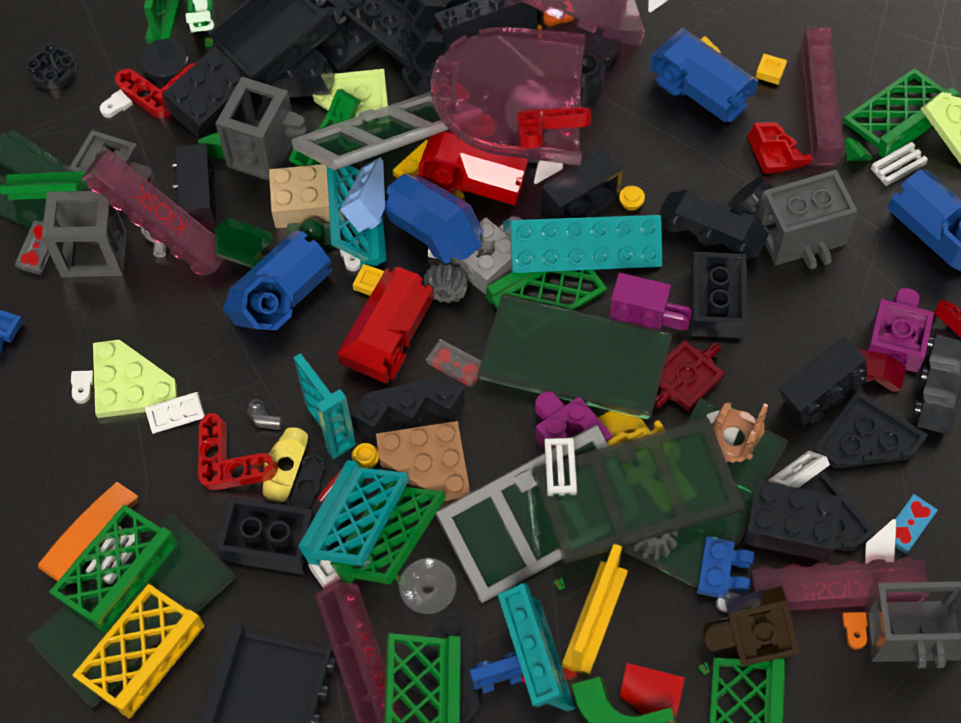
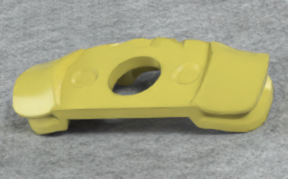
[262,428,308,504]

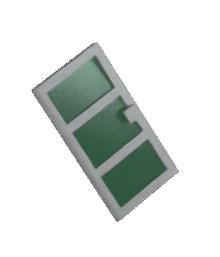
[291,91,481,170]
[435,425,642,603]

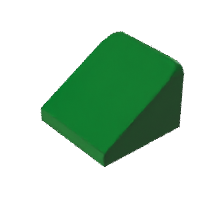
[198,133,225,159]

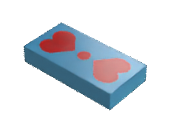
[895,494,938,554]

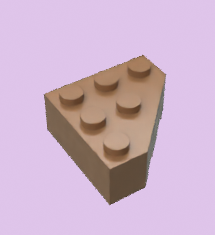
[376,421,472,510]

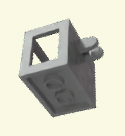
[216,77,307,181]
[757,170,858,269]
[42,190,127,277]
[865,581,961,668]

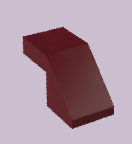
[857,349,906,392]

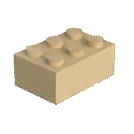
[269,164,348,228]

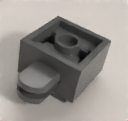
[69,130,154,200]

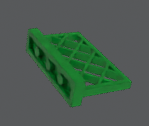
[144,0,182,44]
[843,68,959,158]
[0,170,105,200]
[485,270,607,343]
[330,481,446,584]
[49,504,178,633]
[384,633,460,723]
[710,658,785,723]

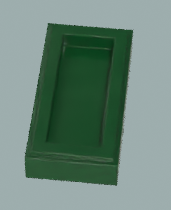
[287,217,338,249]

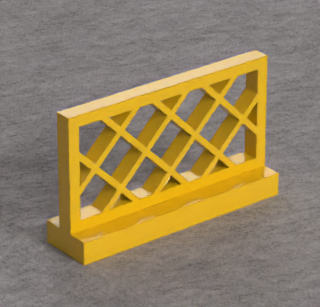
[562,544,628,677]
[72,584,204,719]

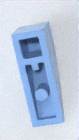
[340,158,385,232]

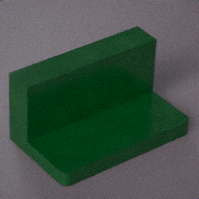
[214,217,272,268]

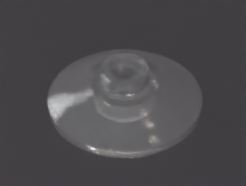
[399,559,456,614]

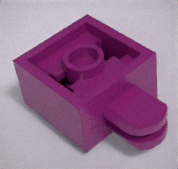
[608,273,692,337]
[866,288,934,373]
[535,392,613,480]

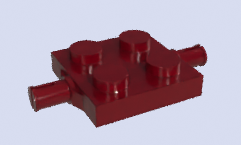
[648,340,725,412]

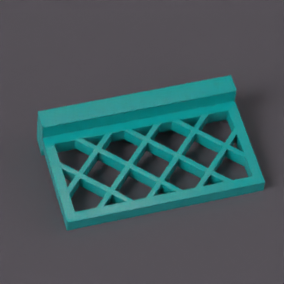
[326,165,386,267]
[293,353,356,459]
[299,460,410,566]
[498,583,576,711]

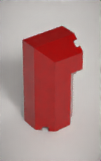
[418,131,530,205]
[337,267,434,384]

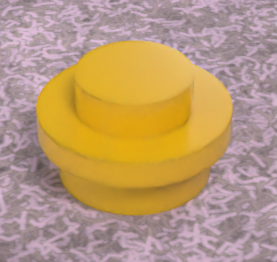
[619,186,645,210]
[352,443,379,469]

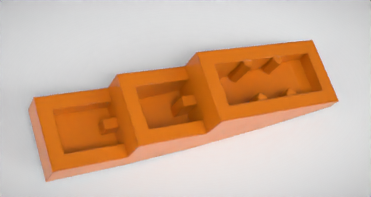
[38,482,138,581]

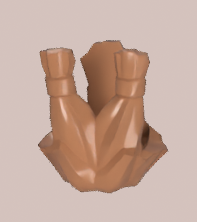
[708,402,768,463]

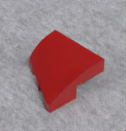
[747,122,813,174]
[619,663,685,717]

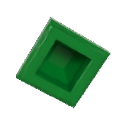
[845,138,872,161]

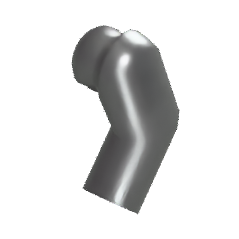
[247,399,283,430]

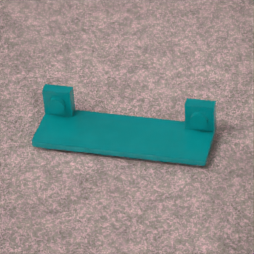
[503,215,662,273]

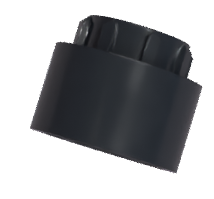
[563,52,605,101]

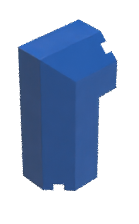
[649,27,758,122]
[887,169,961,271]
[384,174,483,263]
[223,231,333,330]

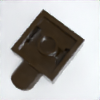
[703,586,800,667]

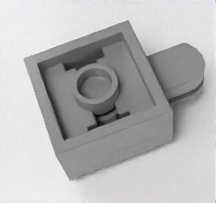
[450,216,522,294]

